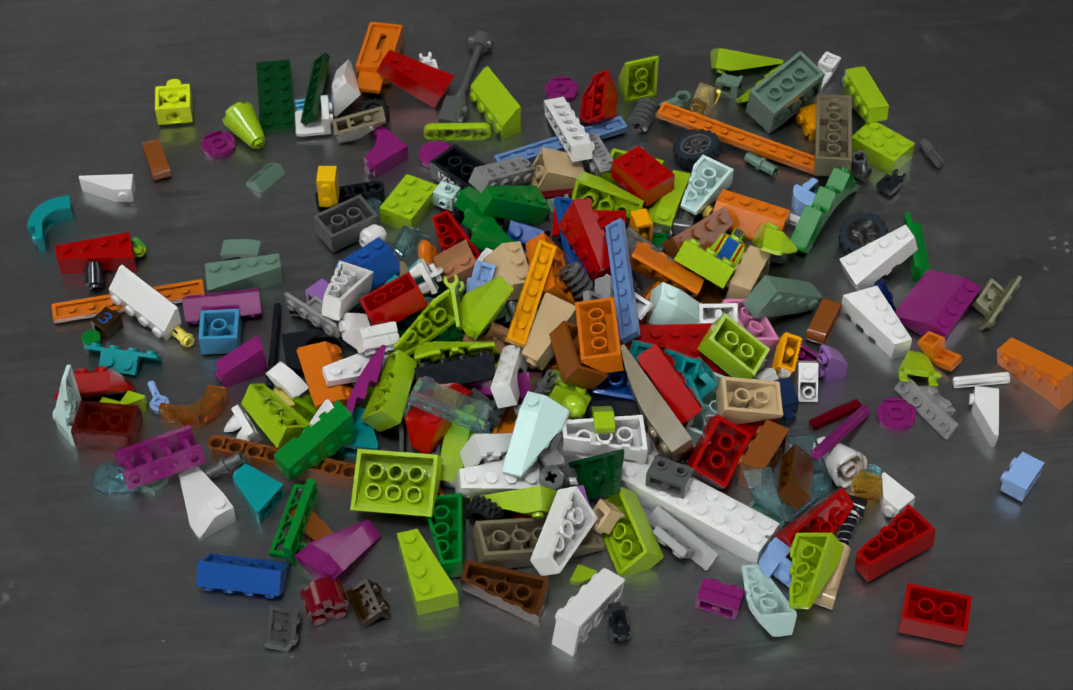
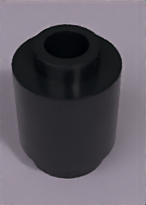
[84,261,104,290]

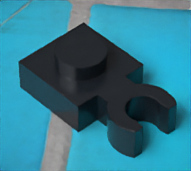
[876,169,906,197]

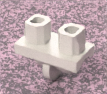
[409,258,444,295]

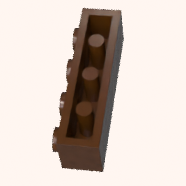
[777,443,814,510]

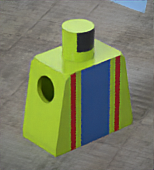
[710,227,747,275]

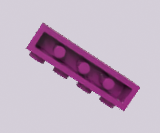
[182,288,262,324]

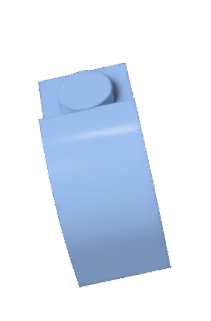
[791,177,818,215]
[466,260,496,292]
[759,537,792,587]

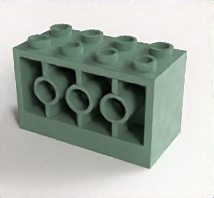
[746,51,825,134]

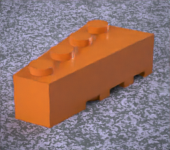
[997,337,1073,410]

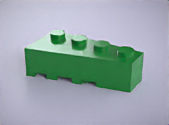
[476,185,550,225]
[274,400,356,481]

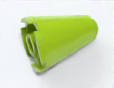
[222,101,266,149]

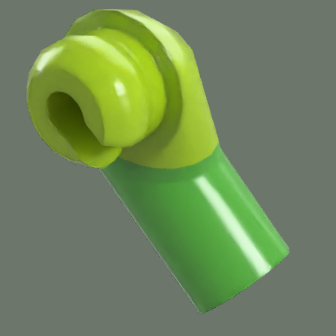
[131,237,147,258]

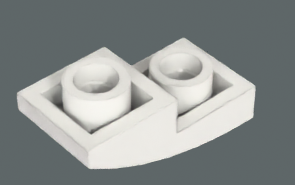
[266,361,308,401]

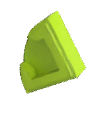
[570,564,598,586]

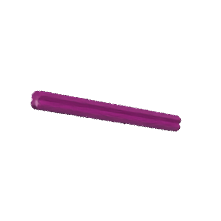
[811,405,870,460]

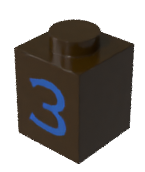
[91,307,123,341]

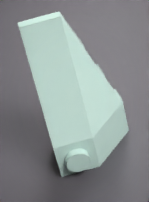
[646,282,702,325]
[53,365,86,446]
[741,564,797,637]

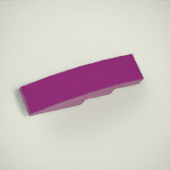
[346,345,386,414]

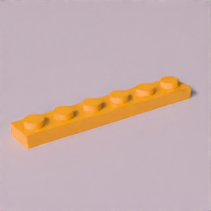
[505,239,557,348]

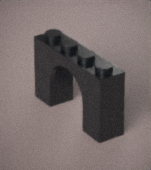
[282,328,358,379]

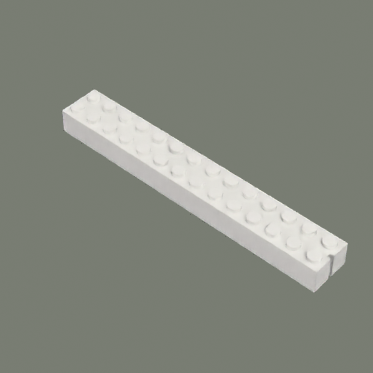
[515,418,780,565]

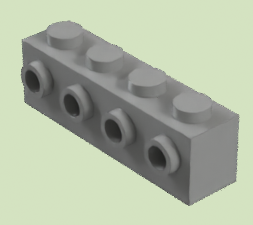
[468,156,536,193]

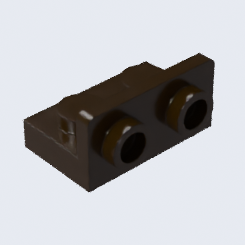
[346,578,391,628]

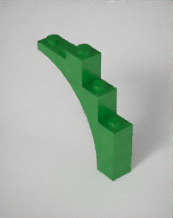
[790,166,860,253]
[454,186,515,251]

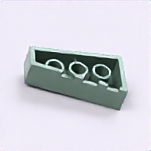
[205,253,283,293]
[743,275,823,319]

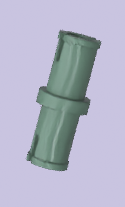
[744,152,779,177]

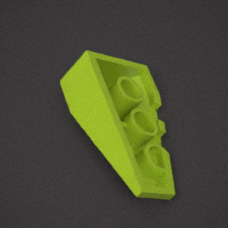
[710,48,783,74]
[414,341,499,365]

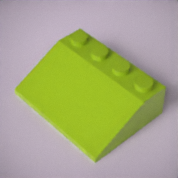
[350,449,443,517]

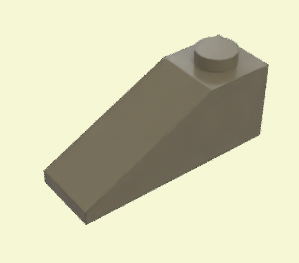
[332,106,387,144]

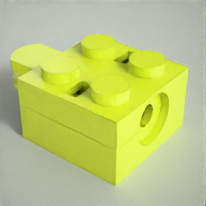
[155,79,193,125]

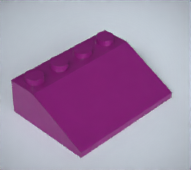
[895,270,982,341]

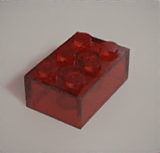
[71,401,143,450]

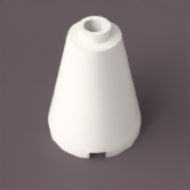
[813,437,867,488]

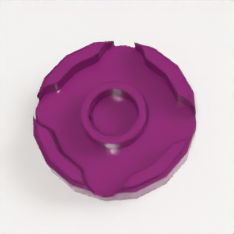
[545,76,578,103]
[201,130,236,159]
[419,141,451,169]
[876,397,916,432]

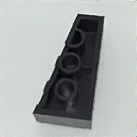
[414,351,498,392]

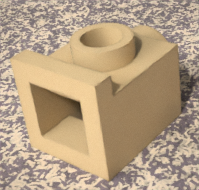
[592,499,625,534]

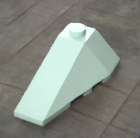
[680,155,734,215]
[502,391,570,478]

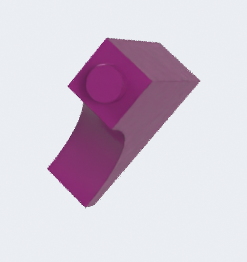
[364,125,409,178]

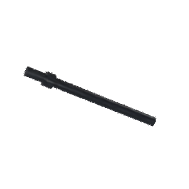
[265,303,281,390]

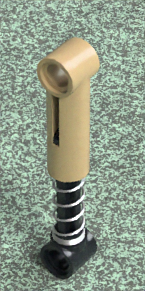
[813,494,868,610]

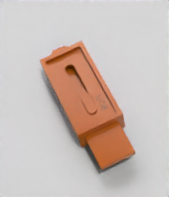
[356,22,404,94]

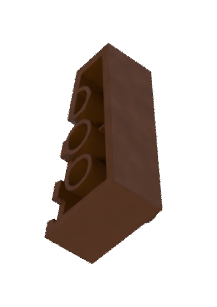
[461,560,549,627]

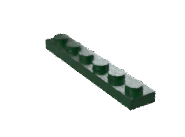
[300,52,330,126]

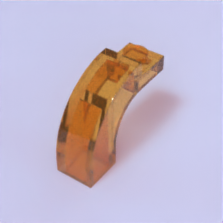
[158,384,230,430]

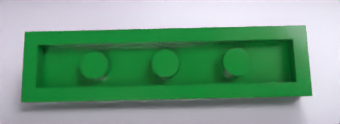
[902,213,930,281]
[269,478,319,560]

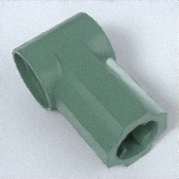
[657,90,691,111]

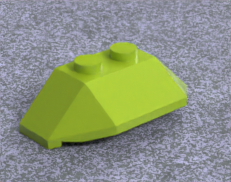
[751,221,798,256]

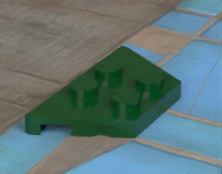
[568,449,624,499]

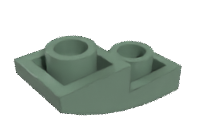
[220,239,262,259]

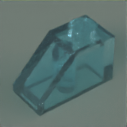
[91,461,139,496]

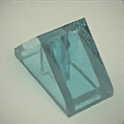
[391,225,430,259]

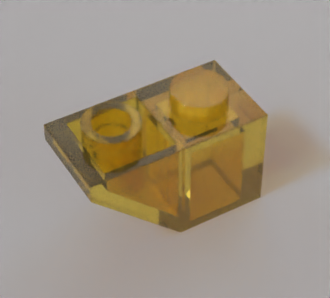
[688,82,721,116]
[850,470,882,501]

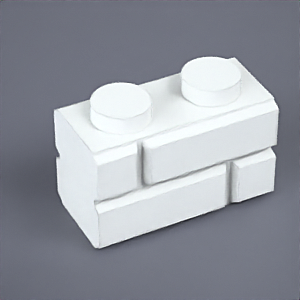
[353,321,400,356]

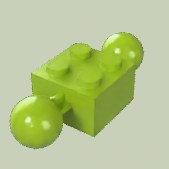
[546,370,591,420]

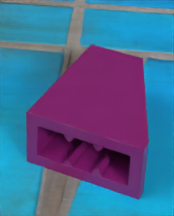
[214,336,267,388]

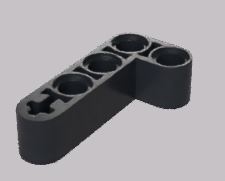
[315,180,385,213]

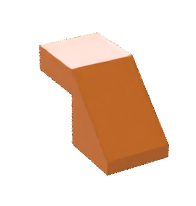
[917,331,962,372]

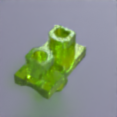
[292,394,319,423]

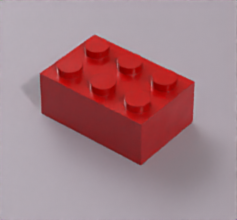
[611,145,675,206]
[359,272,428,326]
[686,415,752,490]
[898,583,972,646]

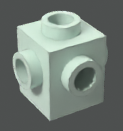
[433,181,460,212]

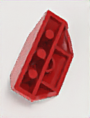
[579,69,618,124]
[53,366,135,400]
[405,383,473,454]

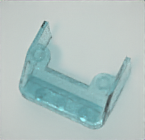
[403,376,493,434]
[743,433,832,522]

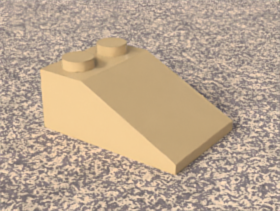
[715,376,783,425]

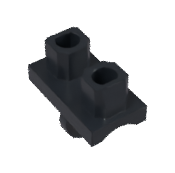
[606,602,631,643]

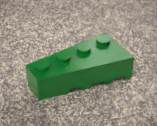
[427,493,466,578]

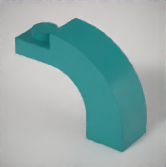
[27,195,74,252]
[629,340,701,380]

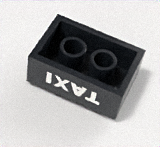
[430,144,486,190]

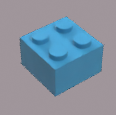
[198,309,242,354]

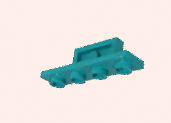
[83,343,162,376]

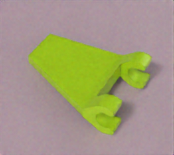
[444,275,465,330]
[898,351,941,387]

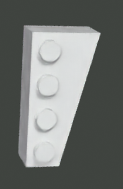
[321,260,373,321]
[530,486,598,576]
[552,567,625,657]

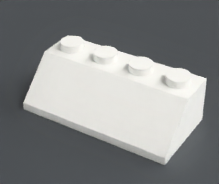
[109,265,182,341]

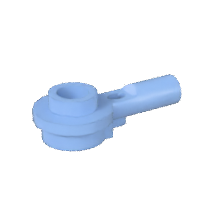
[147,381,170,414]

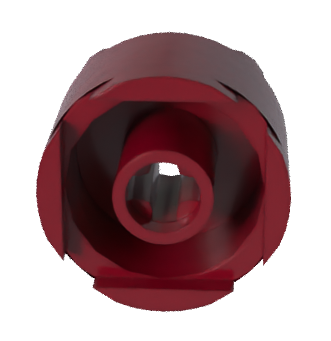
[300,577,349,625]

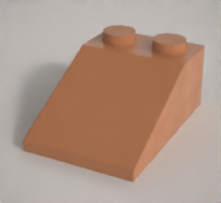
[433,239,476,290]

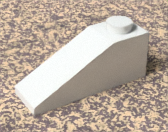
[79,174,136,202]
[968,386,999,447]

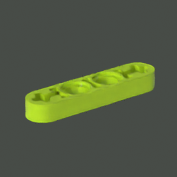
[424,123,491,141]

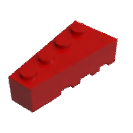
[558,198,611,281]
[55,232,137,274]
[855,503,936,582]

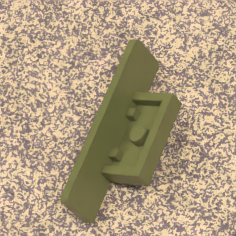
[972,275,1022,331]

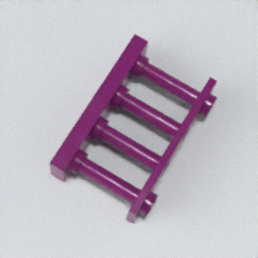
[113,425,206,491]

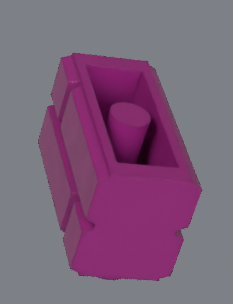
[695,578,745,620]

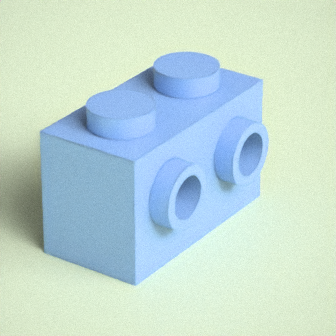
[1000,452,1044,501]

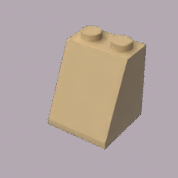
[530,147,584,191]

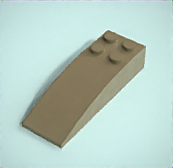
[814,94,852,176]
[620,344,693,462]
[471,517,605,568]

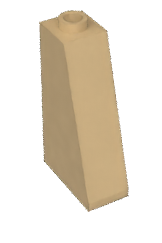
[522,292,577,371]

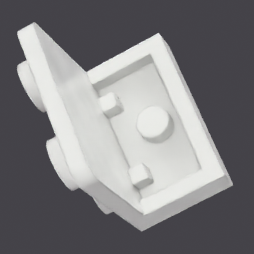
[295,95,333,137]

